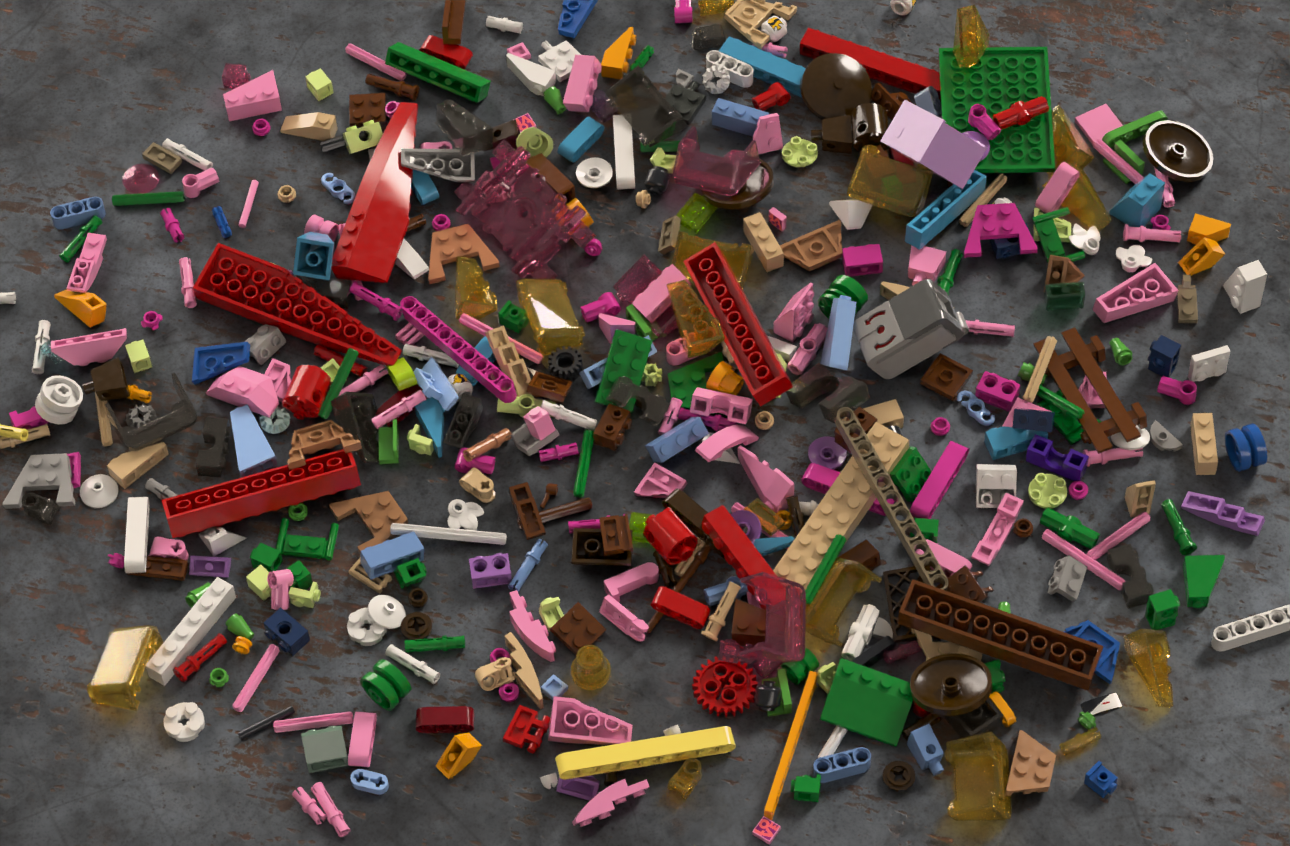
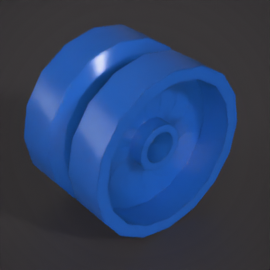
[1225,423,1267,472]

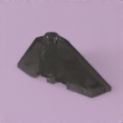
[331,392,379,464]

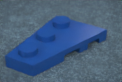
[558,0,598,38]
[192,342,250,384]

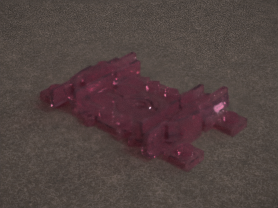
[454,139,596,289]

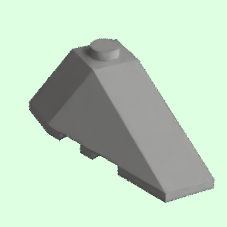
[401,148,475,182]

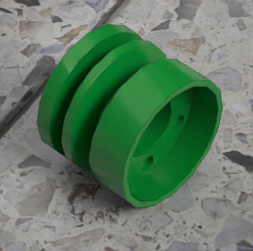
[818,275,868,319]

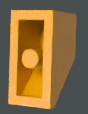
[1187,213,1231,245]
[1178,237,1225,276]
[436,732,482,779]

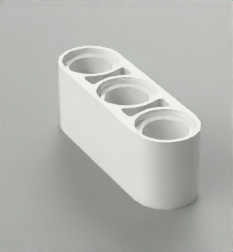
[706,50,753,88]

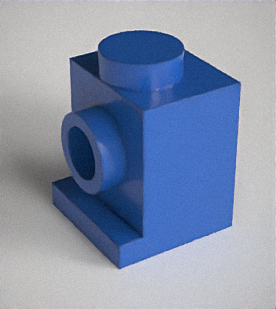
[1084,761,1118,798]

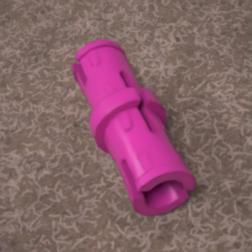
[160,208,185,243]
[538,442,579,463]

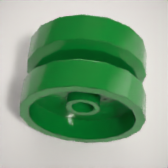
[360,659,412,711]

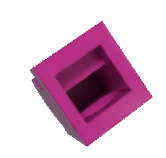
[9,406,48,430]

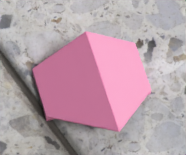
[598,313,636,345]

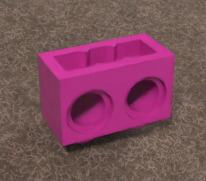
[975,371,1020,412]

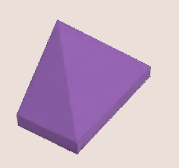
[556,775,600,801]

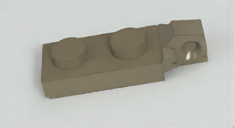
[1177,275,1198,323]

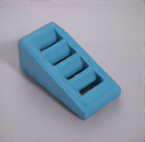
[754,536,795,556]

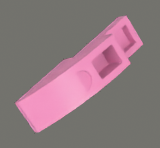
[67,233,107,293]
[509,590,556,662]
[572,779,650,827]

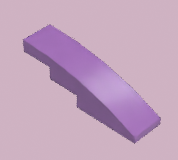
[1181,491,1265,536]

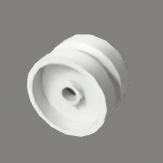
[35,375,83,425]

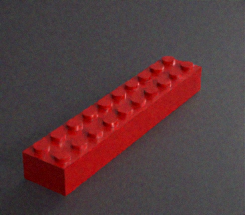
[683,242,793,406]
[162,449,361,538]

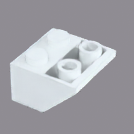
[976,464,1017,508]

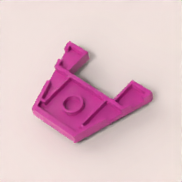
[964,203,1038,258]

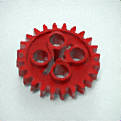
[692,655,758,717]

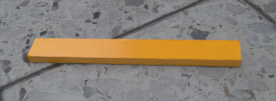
[764,671,817,820]

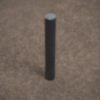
[237,705,295,740]

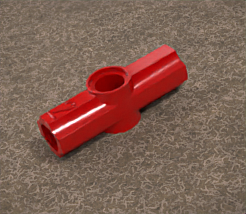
[992,96,1049,130]

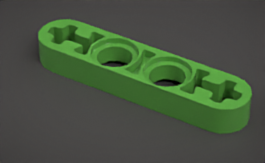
[1102,110,1168,148]

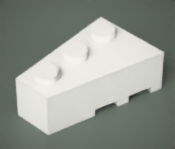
[1222,260,1267,314]

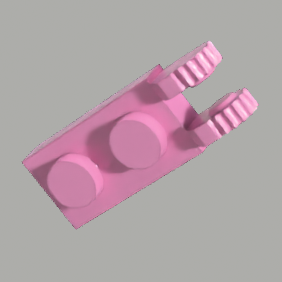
[599,595,649,642]

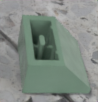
[301,726,349,773]

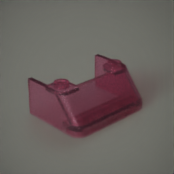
[673,126,760,196]
[739,572,806,662]

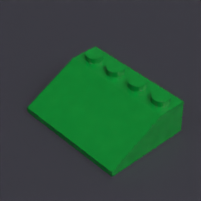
[819,658,913,747]

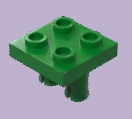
[890,447,932,502]

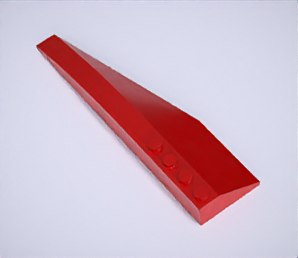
[331,102,418,283]
[193,243,402,366]

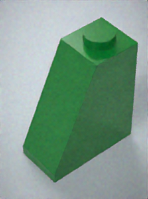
[1183,555,1225,608]

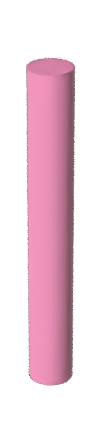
[238,180,259,228]

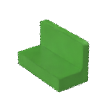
[1103,140,1145,184]
[626,304,664,340]
[379,419,399,464]
[762,668,792,716]

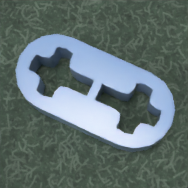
[350,769,389,795]

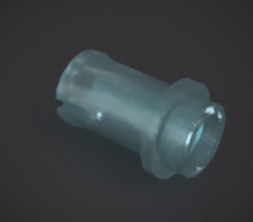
[40,342,63,365]

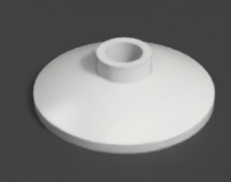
[576,158,613,188]
[1111,426,1150,450]
[80,474,119,508]
[368,595,406,629]

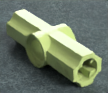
[497,394,556,418]

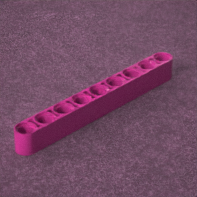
[400,296,517,403]

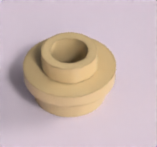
[278,185,296,203]
[636,190,651,208]
[755,411,774,430]

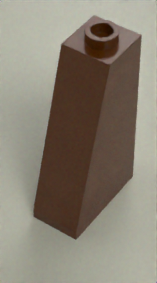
[526,153,576,213]

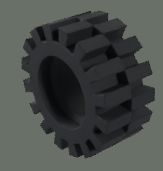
[548,346,583,381]

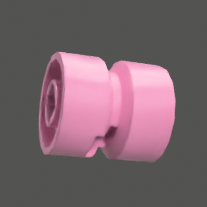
[304,215,339,242]

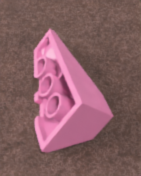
[738,445,794,515]
[548,696,633,745]

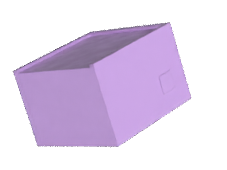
[881,100,987,189]

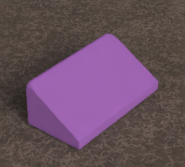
[189,555,231,578]

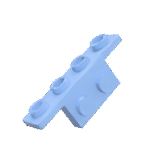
[413,357,459,411]

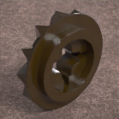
[401,612,432,640]
[883,761,915,792]

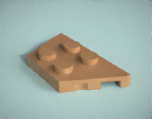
[780,220,842,271]
[1005,730,1056,796]

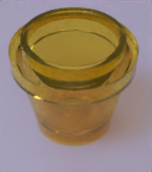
[571,645,611,690]

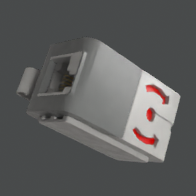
[853,279,969,379]

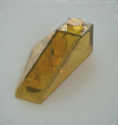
[953,5,990,68]
[1052,104,1094,171]
[1123,628,1173,708]

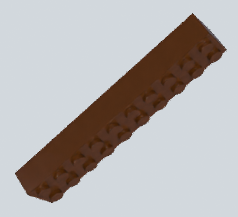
[897,579,1103,691]

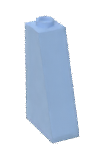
[820,295,856,370]
[230,404,278,478]

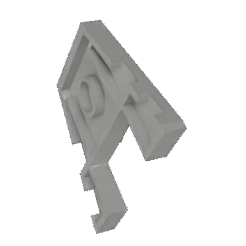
[3,453,75,509]

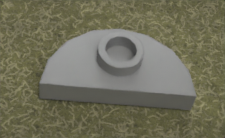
[1150,420,1183,452]

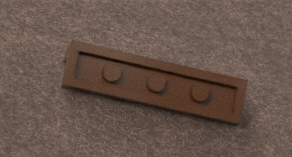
[442,0,466,44]

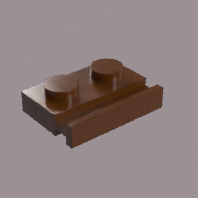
[599,514,633,555]

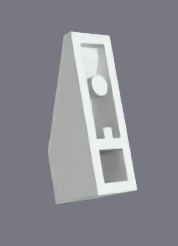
[506,53,556,96]

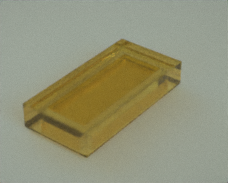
[744,498,785,536]

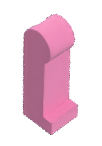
[604,562,659,602]

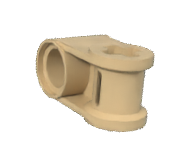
[459,467,496,503]
[475,657,516,691]

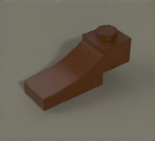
[509,482,546,540]

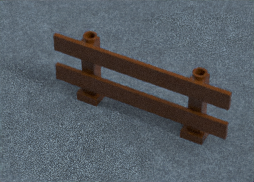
[1033,327,1147,454]

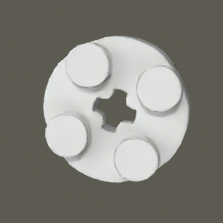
[347,608,387,646]
[164,702,205,742]

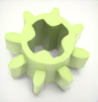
[641,363,662,387]

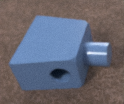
[907,724,944,776]

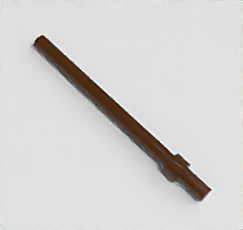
[646,544,712,634]

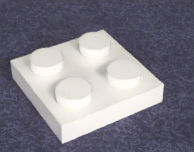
[1188,345,1230,382]

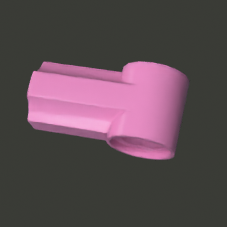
[182,168,219,198]
[267,569,294,610]

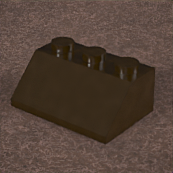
[571,528,633,566]

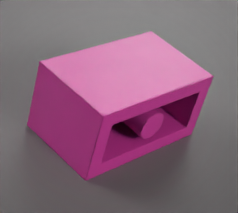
[842,244,883,277]

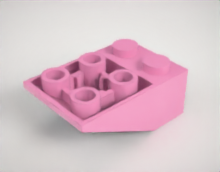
[774,283,814,342]

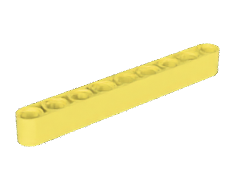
[555,726,736,780]

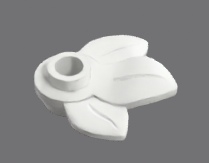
[1069,223,1101,255]
[1116,245,1152,272]
[447,499,484,531]

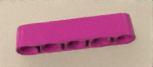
[910,441,969,519]
[801,463,895,516]

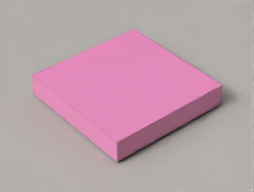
[1075,104,1123,145]

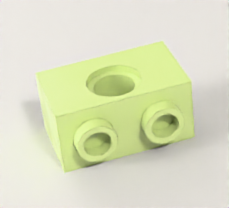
[342,120,383,154]

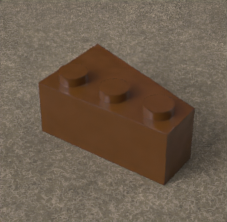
[732,599,793,650]

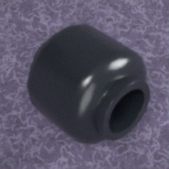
[644,166,670,195]
[754,681,782,711]

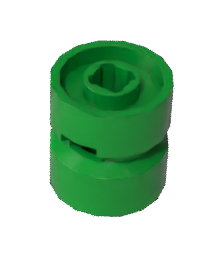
[781,647,819,685]

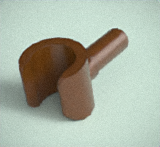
[540,483,558,509]

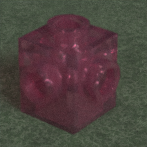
[222,63,251,89]

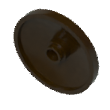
[800,53,872,120]
[1143,120,1213,182]
[700,156,774,209]
[910,653,992,716]

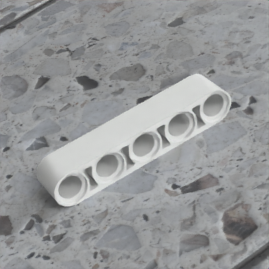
[613,114,635,190]
[124,497,149,573]
[1211,604,1290,652]

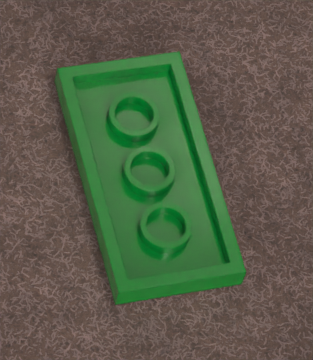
[595,329,653,414]

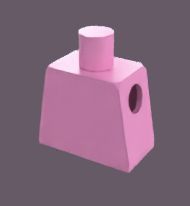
[908,245,946,285]

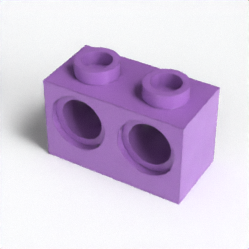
[469,553,512,589]

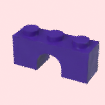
[1026,434,1089,481]

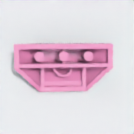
[51,328,127,366]
[206,366,279,418]

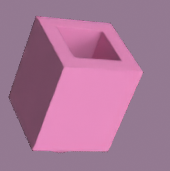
[523,406,556,441]

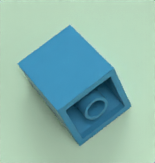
[1109,173,1165,227]
[293,232,334,280]

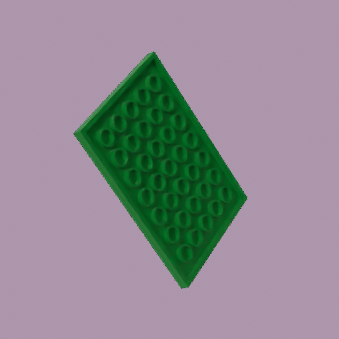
[939,47,1055,173]

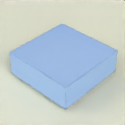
[540,674,569,701]

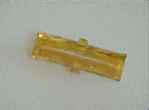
[1059,727,1101,756]

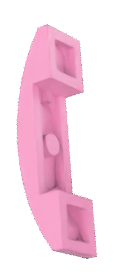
[695,424,759,462]
[971,493,1024,566]

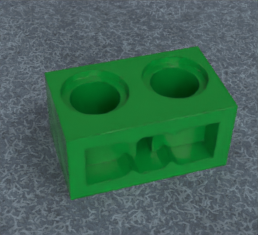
[1145,589,1180,632]

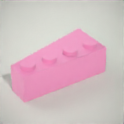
[1092,263,1178,323]

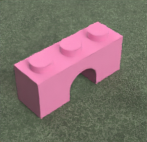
[690,387,753,424]

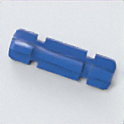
[212,206,232,238]

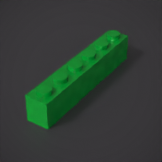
[385,42,491,103]

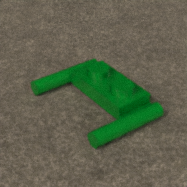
[1032,207,1085,263]
[1036,390,1101,445]
[275,518,339,560]

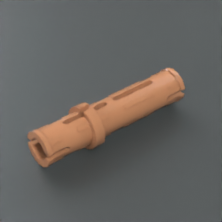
[463,428,512,462]

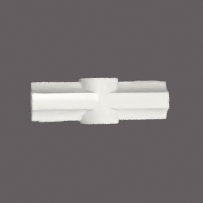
[842,604,880,661]

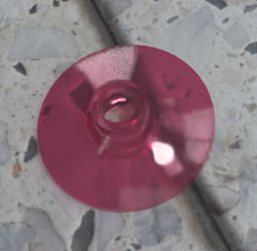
[122,164,159,194]

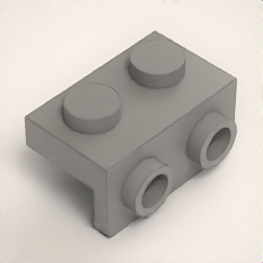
[245,324,286,365]
[511,424,559,456]
[1047,555,1087,602]

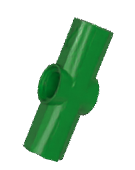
[1040,508,1100,549]

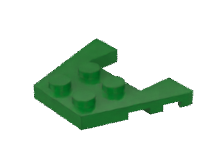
[668,352,728,418]

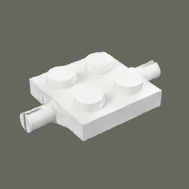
[538,41,581,82]

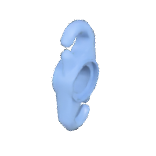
[321,173,356,204]
[957,390,995,426]

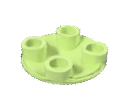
[781,136,818,167]
[1028,473,1067,509]

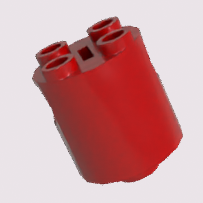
[282,365,331,420]
[643,507,698,565]

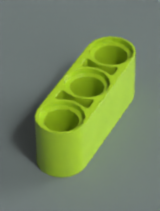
[386,357,417,391]

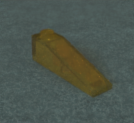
[1042,162,1112,232]
[455,256,498,320]
[667,280,725,358]

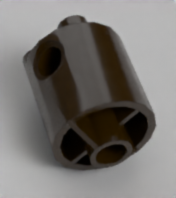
[851,103,889,152]

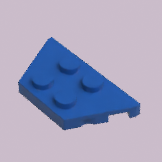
[1064,620,1120,684]

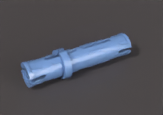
[508,539,548,592]

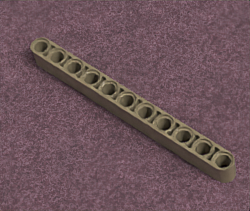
[835,407,948,591]

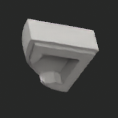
[676,69,694,88]
[873,617,893,639]

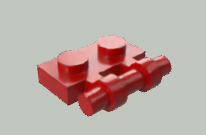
[503,705,550,753]

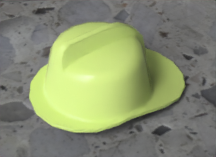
[516,127,553,157]

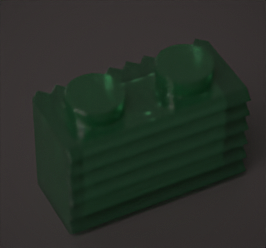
[1044,282,1085,311]

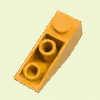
[601,27,637,80]
[54,289,107,328]

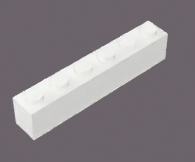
[145,577,236,686]

